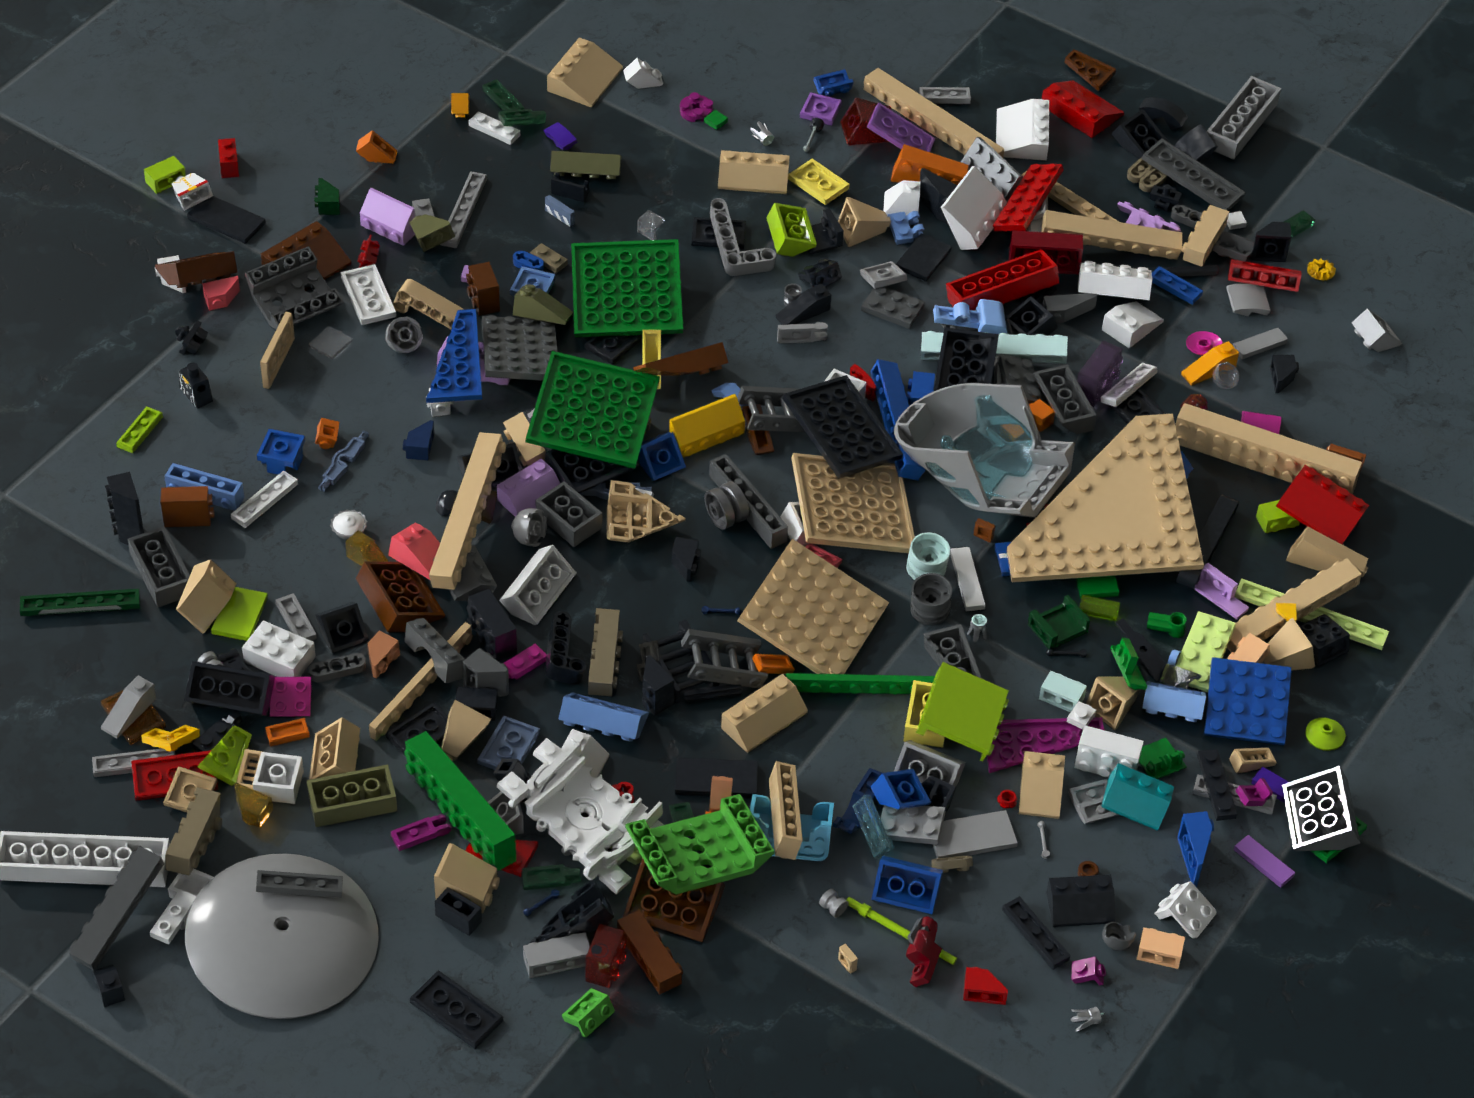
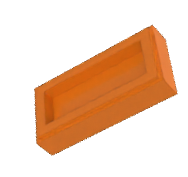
[752,654,795,674]
[265,718,310,747]

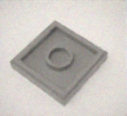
[860,261,907,289]

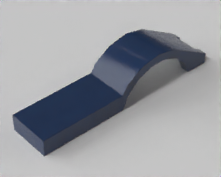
[832,768,882,834]

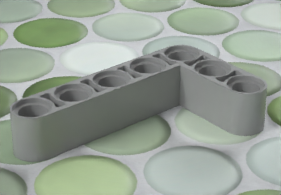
[710,198,776,276]

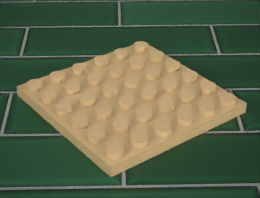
[791,453,915,553]
[737,539,889,674]

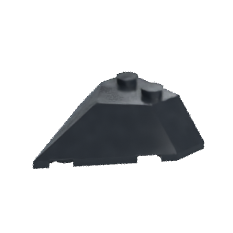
[530,880,614,943]

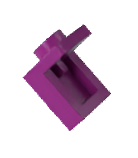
[1235,778,1273,806]
[1071,957,1106,985]

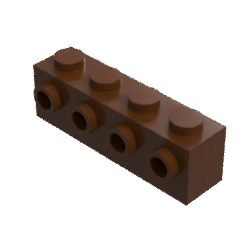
[617,910,683,995]

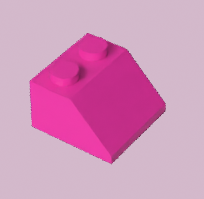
[1241,411,1282,434]

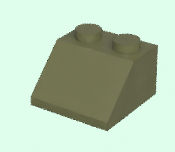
[409,214,455,252]

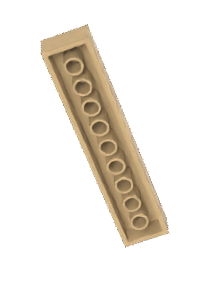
[1175,403,1362,494]

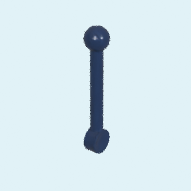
[702,606,742,615]
[523,889,559,916]

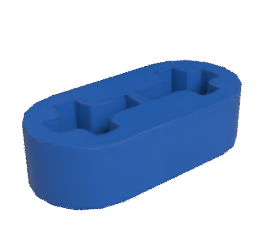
[513,251,544,271]

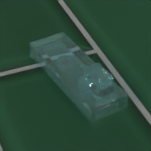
[853,795,895,858]

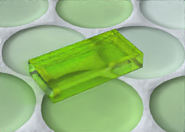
[1079,595,1120,621]

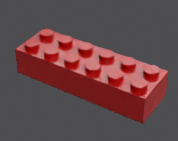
[946,249,1059,311]

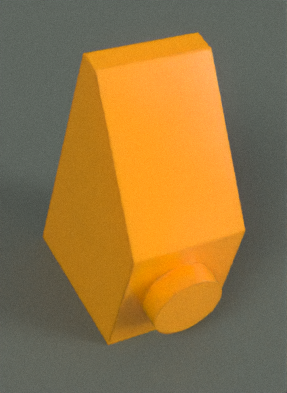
[451,93,470,118]

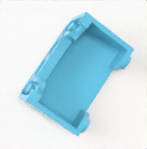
[750,794,834,861]

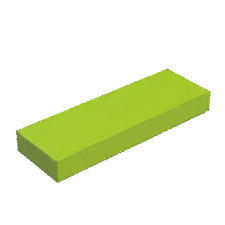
[116,406,163,453]

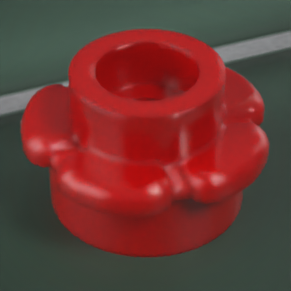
[997,790,1017,809]

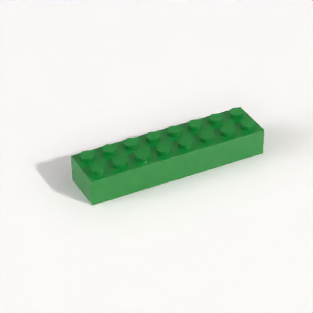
[404,731,516,871]

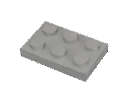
[877,805,946,845]

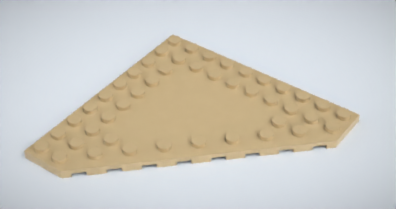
[1007,414,1204,582]

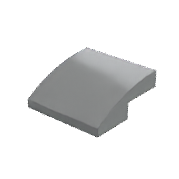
[1226,284,1271,316]
[1068,779,1119,824]

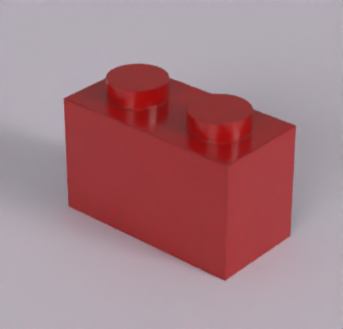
[218,138,239,178]

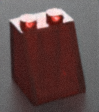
[840,98,892,145]

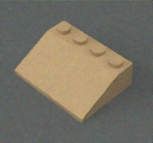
[547,38,623,107]

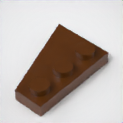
[1064,49,1116,91]

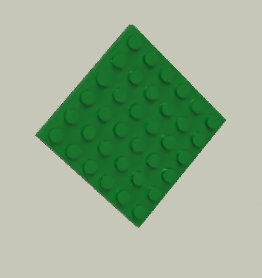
[571,239,683,337]
[525,351,660,469]

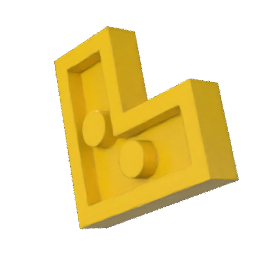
[141,725,200,752]

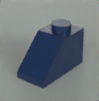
[403,420,434,461]

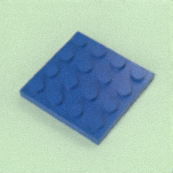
[1204,657,1292,745]

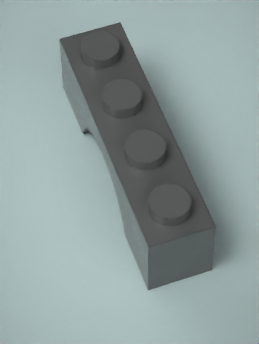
[405,618,465,683]

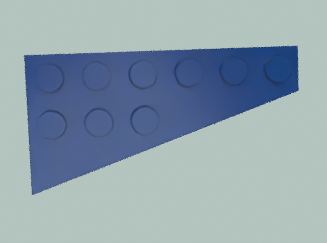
[426,309,482,403]

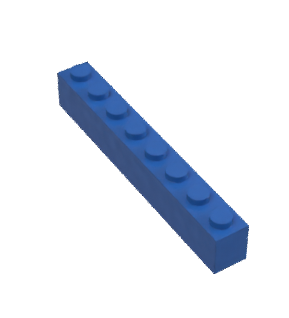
[870,359,926,480]

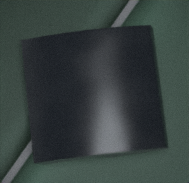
[1174,124,1218,162]

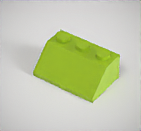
[766,203,817,257]

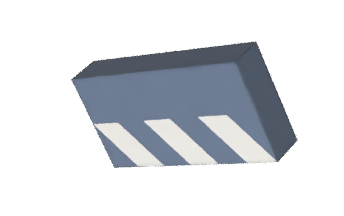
[545,195,575,227]

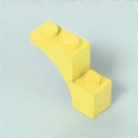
[642,330,661,389]

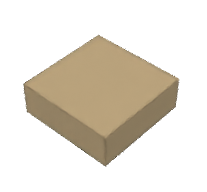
[838,943,858,974]

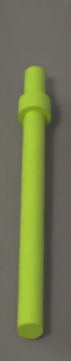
[847,897,957,965]

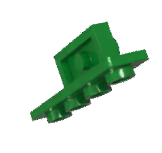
[1110,637,1147,690]

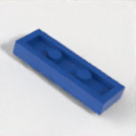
[1152,266,1203,305]

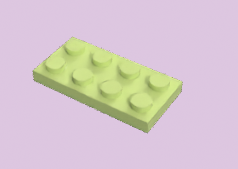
[1171,611,1236,692]

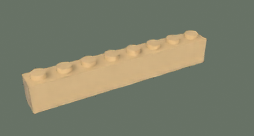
[1041,210,1182,259]
[1227,558,1361,653]

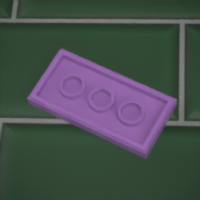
[867,103,935,152]

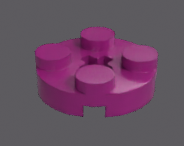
[680,92,713,122]

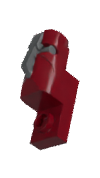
[906,916,942,987]

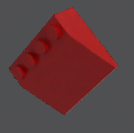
[1042,80,1125,138]
[1276,465,1369,544]

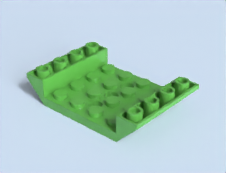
[625,794,774,894]

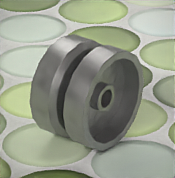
[704,481,749,530]

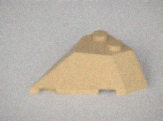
[606,480,686,542]

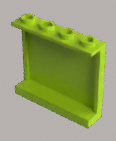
[916,662,1009,762]

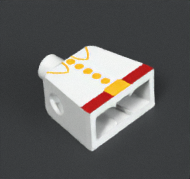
[172,173,213,211]

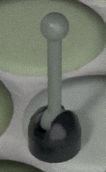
[803,118,824,152]

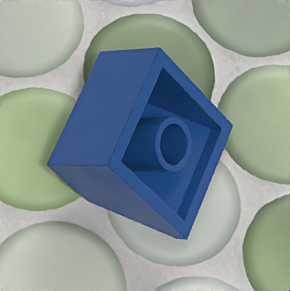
[638,432,686,481]
[871,769,931,809]

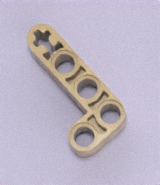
[393,279,464,329]

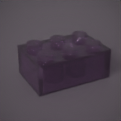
[1077,340,1123,407]

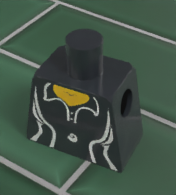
[179,362,213,409]

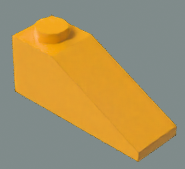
[1181,341,1239,386]

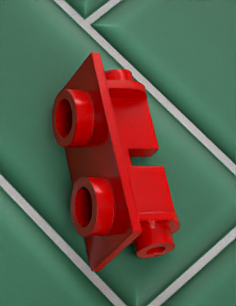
[357,234,380,268]

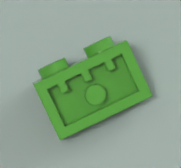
[562,988,615,1037]

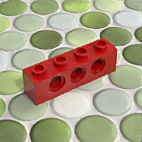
[1228,259,1302,292]

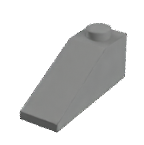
[101,675,156,738]

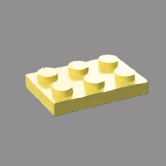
[788,159,849,205]

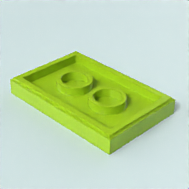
[211,587,268,641]

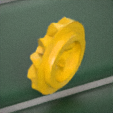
[1307,258,1336,280]

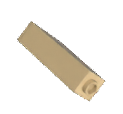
[1286,526,1368,577]

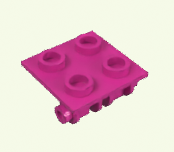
[270,677,312,717]

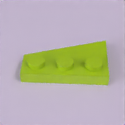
[197,725,252,786]

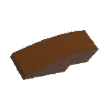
[742,404,774,455]

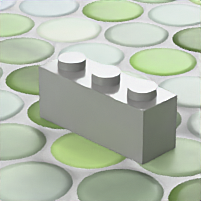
[523,932,592,979]

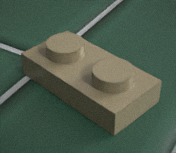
[530,243,568,274]

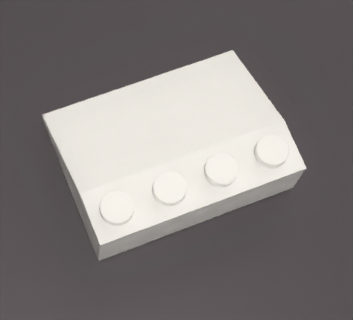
[996,99,1049,160]
[941,166,1007,250]

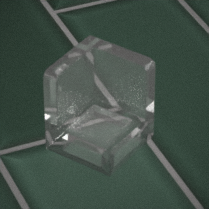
[638,210,664,240]

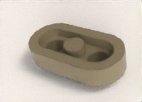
[1127,158,1154,183]
[1139,168,1167,192]
[931,856,973,873]

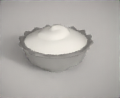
[330,509,368,540]

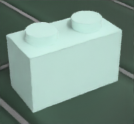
[1039,671,1087,712]

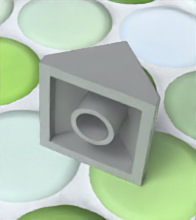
[488,791,524,835]

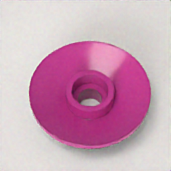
[1186,331,1222,355]

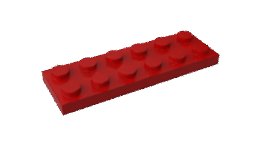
[993,163,1064,231]

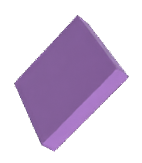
[800,92,842,126]

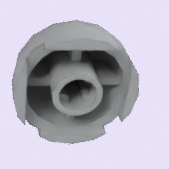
[385,317,423,353]
[511,508,547,547]

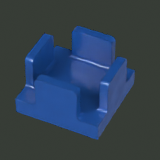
[257,429,305,475]

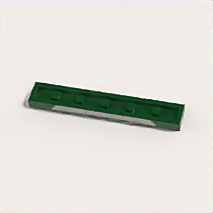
[20,589,140,616]

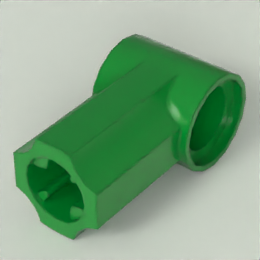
[1147,612,1187,638]

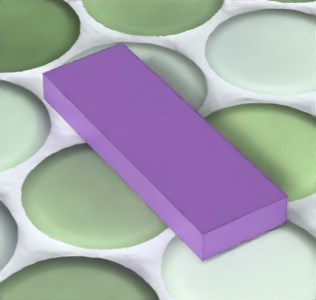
[1234,835,1295,888]

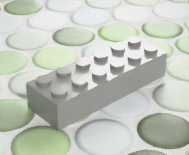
[1207,76,1281,159]

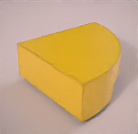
[1276,603,1297,622]

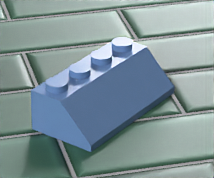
[559,693,649,741]

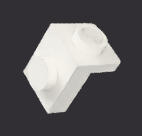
[1067,701,1096,730]

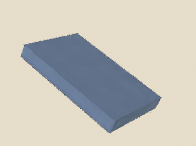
[477,716,540,770]

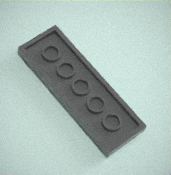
[1142,139,1245,211]

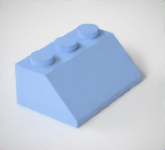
[1142,681,1206,722]

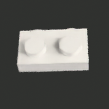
[1155,881,1216,939]

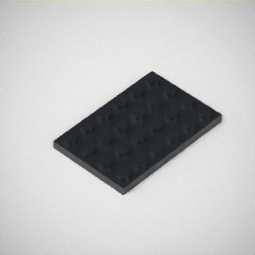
[783,375,903,479]

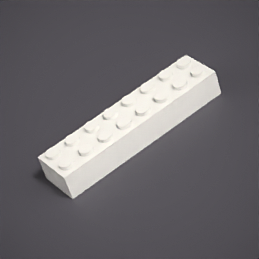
[0,831,170,887]

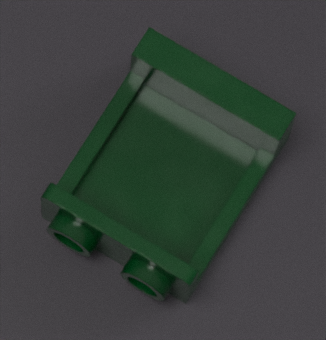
[1028,595,1090,649]

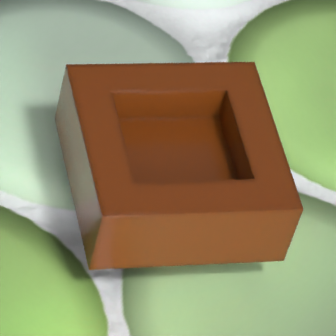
[974,518,996,543]

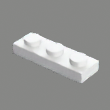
[469,111,520,145]

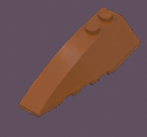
[633,342,728,376]

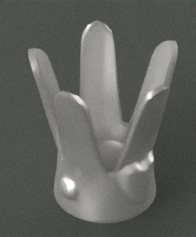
[750,121,774,146]
[967,614,987,642]
[1071,1007,1104,1032]

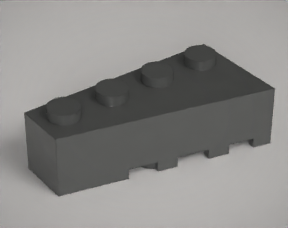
[923,624,982,679]

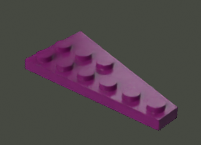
[987,717,1104,773]

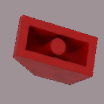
[963,967,1008,1005]

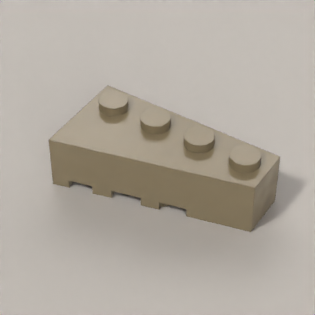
[588,608,623,696]
[165,787,222,876]

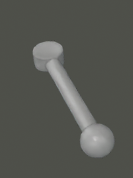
[1038,821,1050,859]

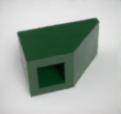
[314,178,340,215]

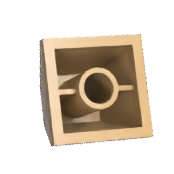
[838,197,891,247]
[1262,618,1315,670]
[1086,677,1140,730]
[441,700,491,761]

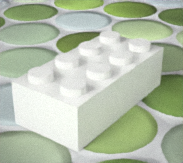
[1078,261,1152,300]

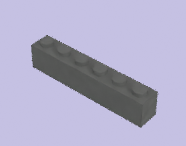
[709,454,788,549]
[69,846,164,970]

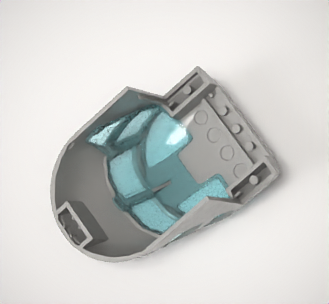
[894,383,1074,517]

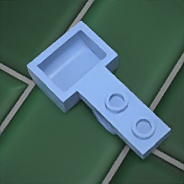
[933,299,1007,334]

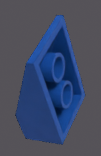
[1177,811,1214,888]

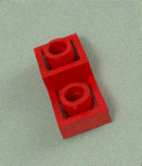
[850,364,876,401]

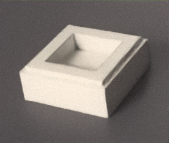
[1227,211,1247,230]

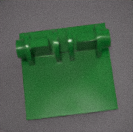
[1139,738,1187,779]

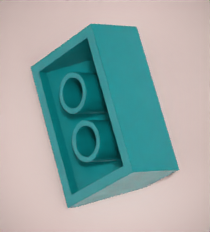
[1101,763,1174,830]

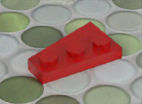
[465,840,539,877]

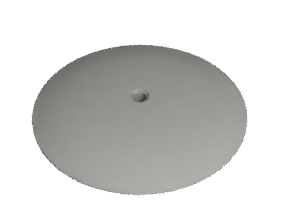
[185,854,379,1019]

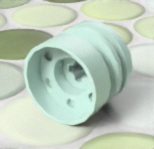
[906,532,950,580]

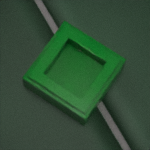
[704,110,728,130]

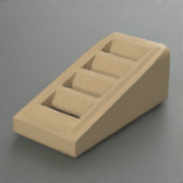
[1229,748,1277,773]
[235,749,262,791]

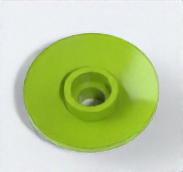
[1305,718,1346,751]

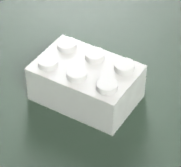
[242,620,316,677]
[1074,725,1144,777]

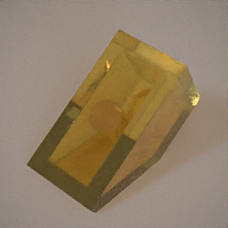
[345,530,388,566]
[234,782,273,828]

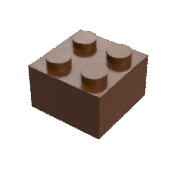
[466,262,500,316]

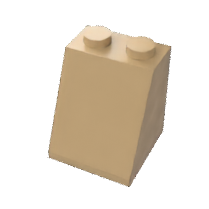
[434,843,500,913]

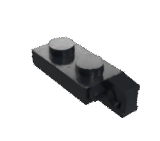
[192,710,242,752]

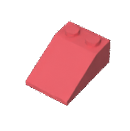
[388,522,440,580]

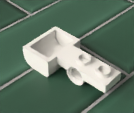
[150,869,214,944]

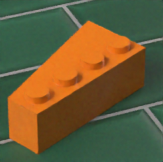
[891,144,969,185]

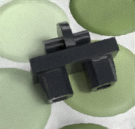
[175,320,208,355]

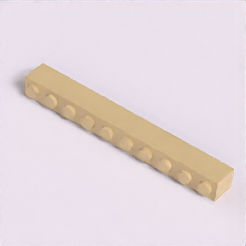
[863,68,1004,158]
[429,432,506,590]

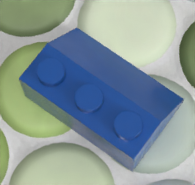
[871,856,944,914]

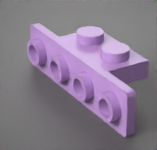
[1117,201,1181,232]
[1178,563,1249,619]

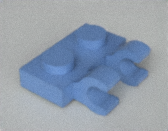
[888,211,924,245]

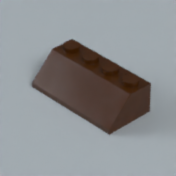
[155,251,238,288]

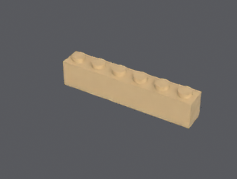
[769,761,803,860]

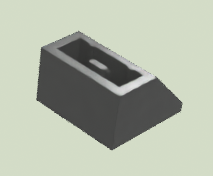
[463,648,509,697]

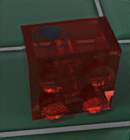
[585,924,627,989]

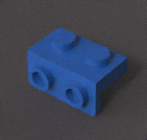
[813,69,854,97]

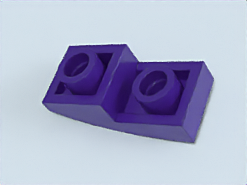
[544,122,578,151]

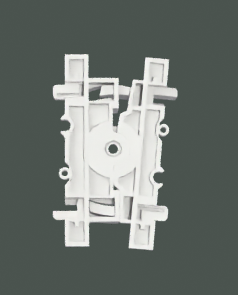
[497,738,664,894]

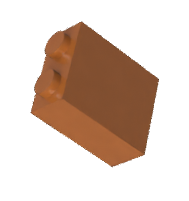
[160,486,215,527]

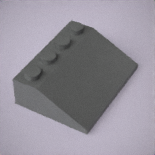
[1282,766,1360,851]

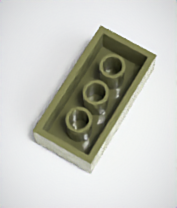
[307,764,397,827]

